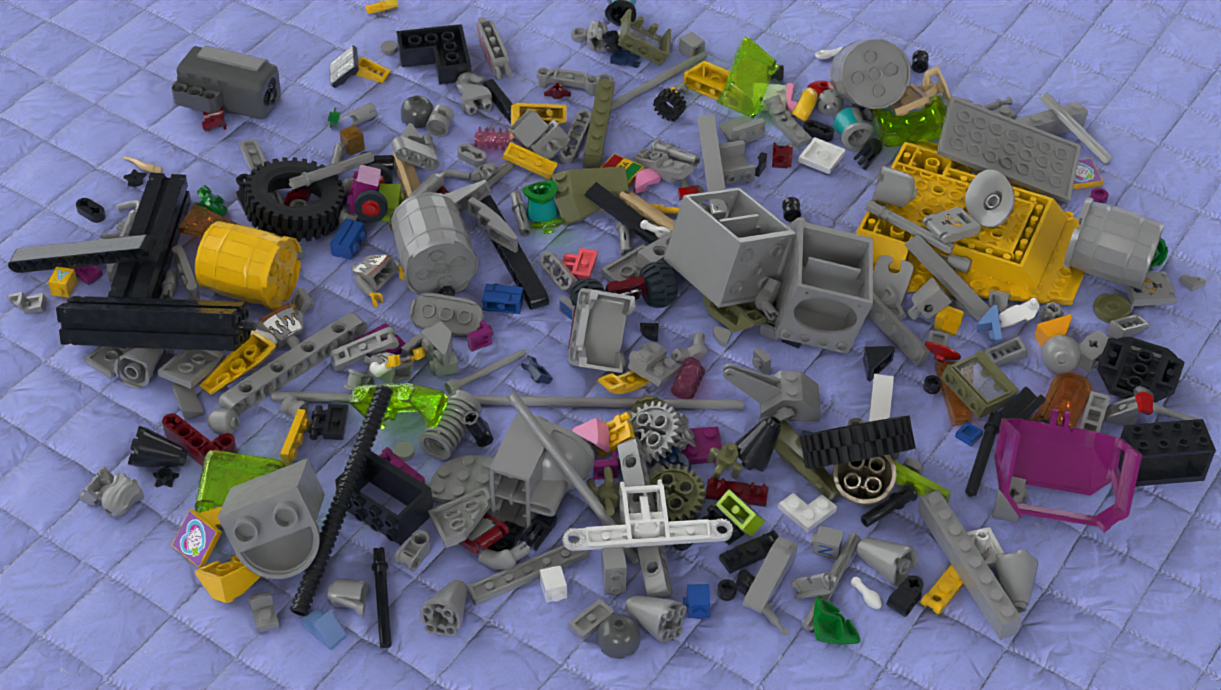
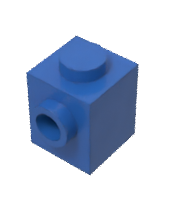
[683,584,710,619]

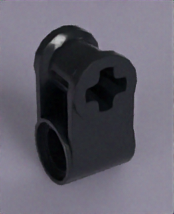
[886,575,924,617]

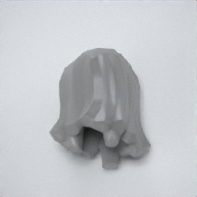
[587,20,608,52]
[101,473,144,518]

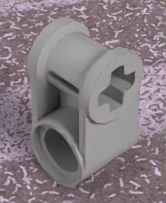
[343,369,374,393]
[394,530,431,571]

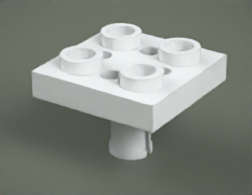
[966,527,1004,568]

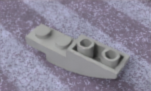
[633,149,694,183]

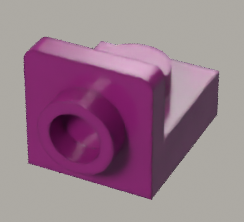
[467,320,493,352]
[593,451,621,480]

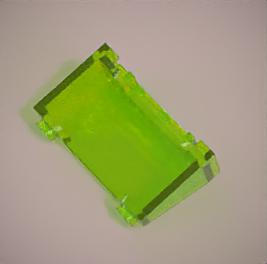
[716,36,778,119]
[872,95,946,147]
[349,383,448,429]
[195,451,286,513]

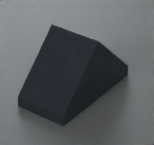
[863,346,895,382]

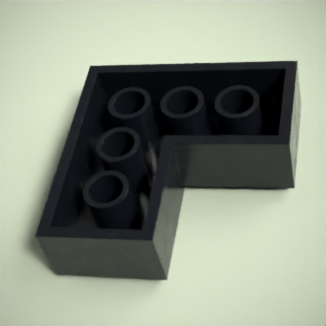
[396,24,472,85]

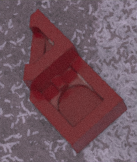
[284,189,311,206]

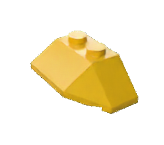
[683,61,744,110]

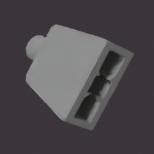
[907,277,952,320]

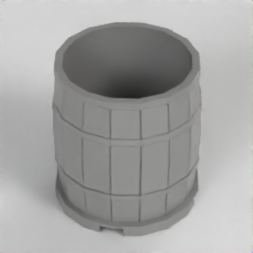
[830,39,911,109]
[391,192,478,295]
[1063,197,1165,290]

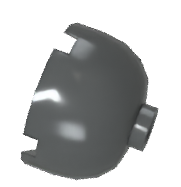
[401,95,434,128]
[597,614,640,659]

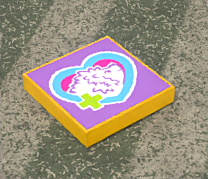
[1073,158,1103,189]
[171,510,222,568]

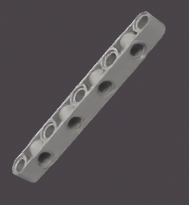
[218,312,367,416]
[617,437,673,598]

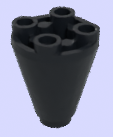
[734,415,782,472]
[128,426,188,467]

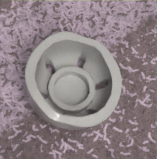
[816,89,844,115]

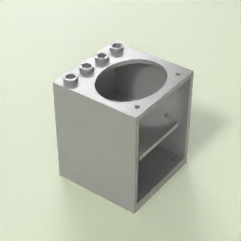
[664,188,796,308]
[774,221,873,354]

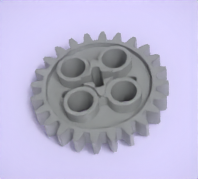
[628,401,683,464]

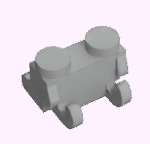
[80,466,114,507]

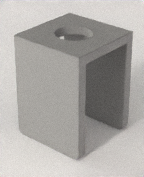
[508,109,549,148]

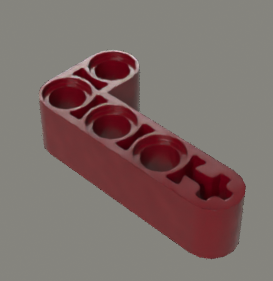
[162,413,237,471]

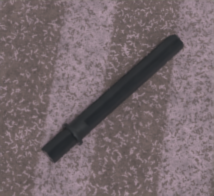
[965,411,1002,497]
[371,547,392,649]

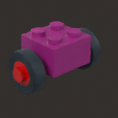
[347,164,393,222]

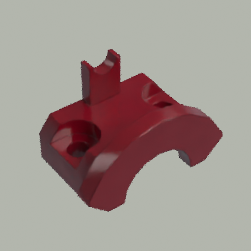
[202,107,227,132]
[772,143,793,169]

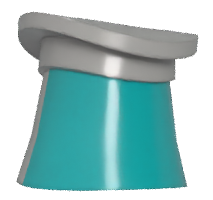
[833,107,873,152]

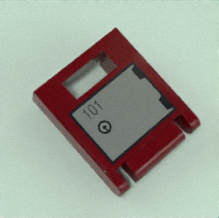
[459,512,509,555]

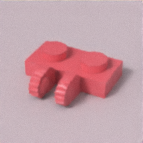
[560,248,598,280]

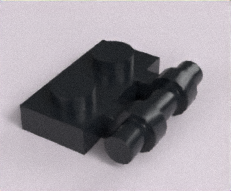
[309,404,349,440]

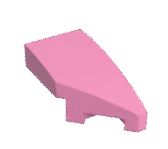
[786,83,798,116]
[634,168,661,193]

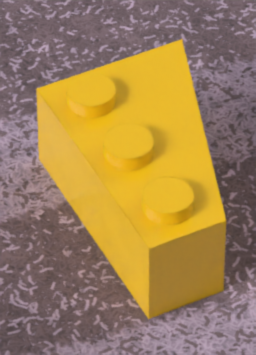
[511,103,566,139]

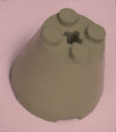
[833,455,896,505]

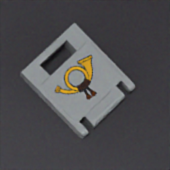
[922,207,981,244]
[1124,271,1177,306]

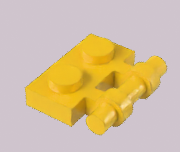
[597,411,635,458]

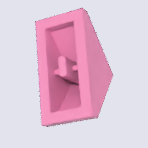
[572,418,610,453]

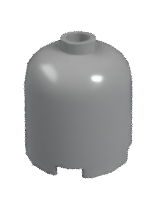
[872,165,918,207]

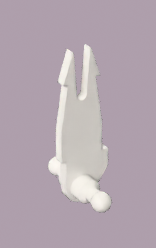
[986,298,1039,333]

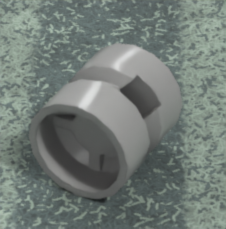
[426,104,454,137]

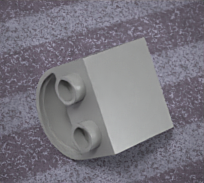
[489,414,595,530]
[218,458,325,579]

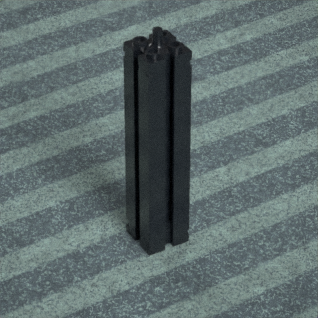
[108,173,191,299]
[56,296,257,351]

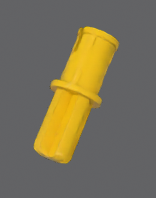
[365,0,398,14]

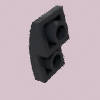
[488,520,525,552]

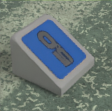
[559,296,575,320]

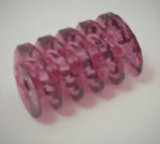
[474,127,511,150]
[671,357,705,399]

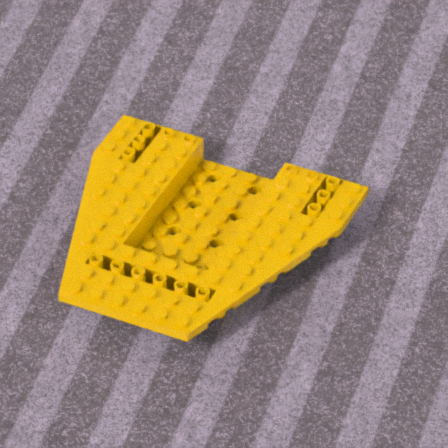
[856,137,1085,306]

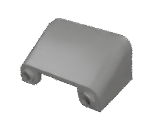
[568,288,636,373]

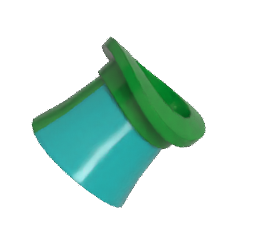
[522,180,559,222]

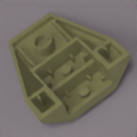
[552,167,630,226]
[702,293,776,332]

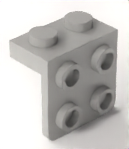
[719,115,765,144]

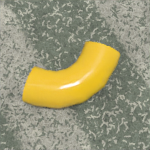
[792,88,818,122]

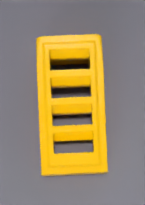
[355,56,391,83]

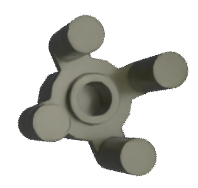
[707,442,742,480]
[587,467,620,516]

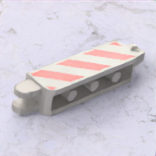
[476,17,511,79]

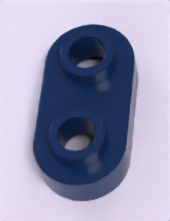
[659,446,691,472]

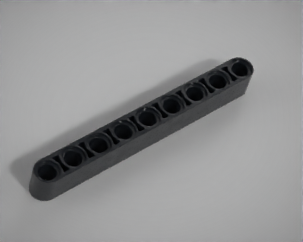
[480,195,549,310]
[8,235,157,273]

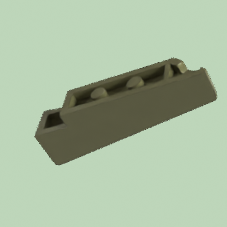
[774,421,839,501]

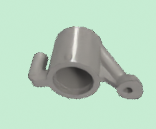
[328,578,369,617]

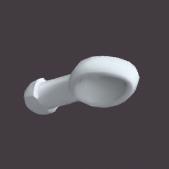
[815,47,843,59]
[640,220,671,239]
[851,577,882,609]

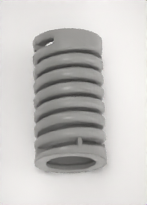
[419,390,482,460]

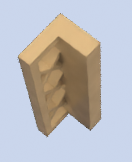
[392,150,420,199]
[619,191,675,232]

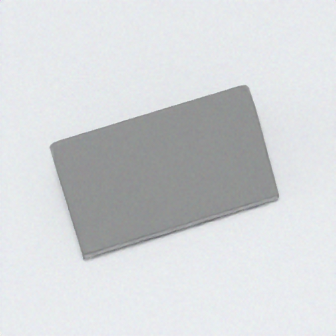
[172,384,204,420]

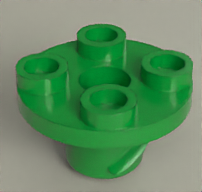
[194,185,228,220]

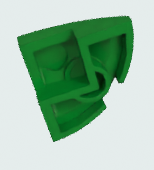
[813,596,861,644]

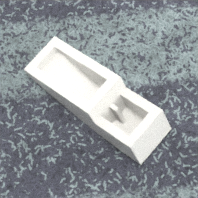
[869,374,894,422]

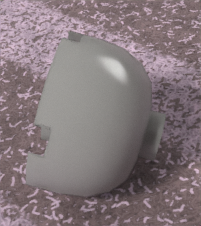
[1042,335,1081,374]

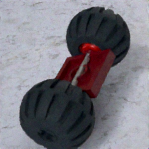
[569,262,678,311]

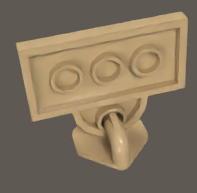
[888,66,951,126]

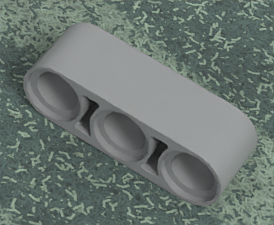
[392,136,440,171]

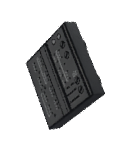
[330,45,359,88]

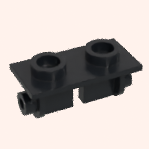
[702,505,745,545]

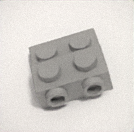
[628,341,682,387]

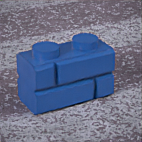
[330,219,367,260]
[482,283,524,314]

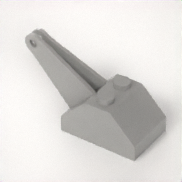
[723,363,821,422]

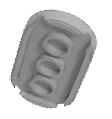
[409,292,484,337]

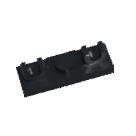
[719,530,778,574]

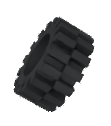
[653,88,687,121]

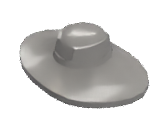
[965,169,1015,228]

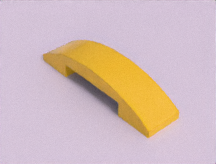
[598,370,650,394]

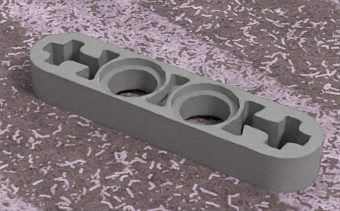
[559,109,592,164]

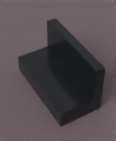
[999,387,1047,419]

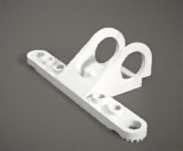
[563,479,733,551]

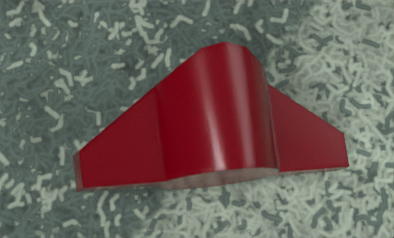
[544,83,571,99]

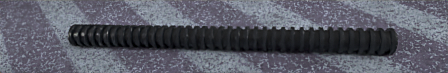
[290,385,394,616]

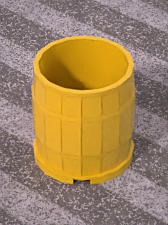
[195,221,301,310]

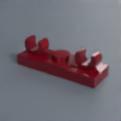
[705,477,769,507]

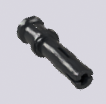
[861,484,918,527]

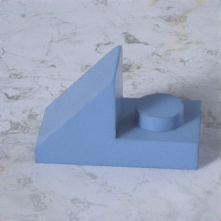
[977,305,1002,346]
[301,608,347,650]

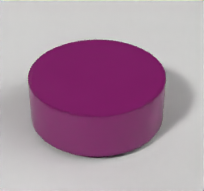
[1090,188,1109,204]

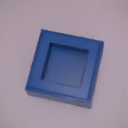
[955,421,983,447]

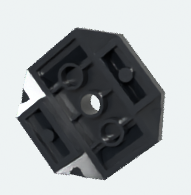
[1097,337,1185,403]

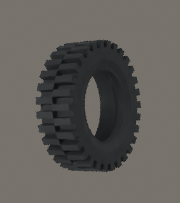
[244,157,344,242]
[799,415,916,469]

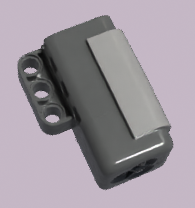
[171,46,281,119]

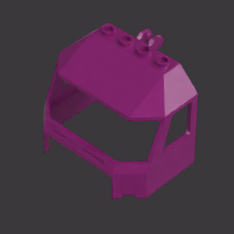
[994,408,1142,533]

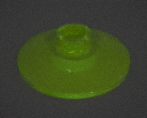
[530,218,566,234]

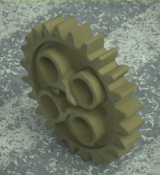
[648,464,706,522]

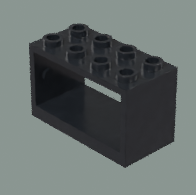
[1118,419,1216,487]
[335,451,433,545]

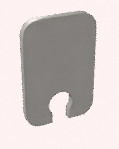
[873,255,914,306]

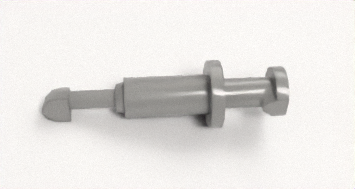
[984,97,1012,111]
[759,603,789,636]

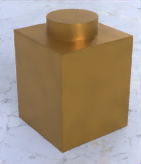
[339,125,365,156]

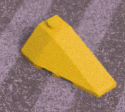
[199,331,276,395]
[195,555,261,603]

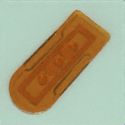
[1032,372,1092,428]

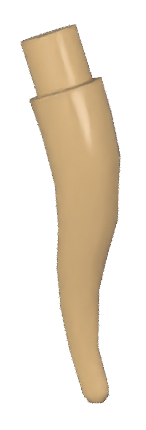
[123,156,163,173]

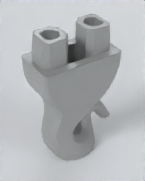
[456,72,492,115]

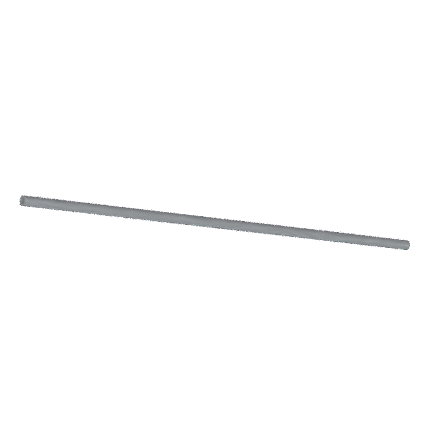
[271,391,744,410]

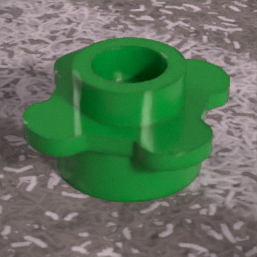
[328,108,341,127]

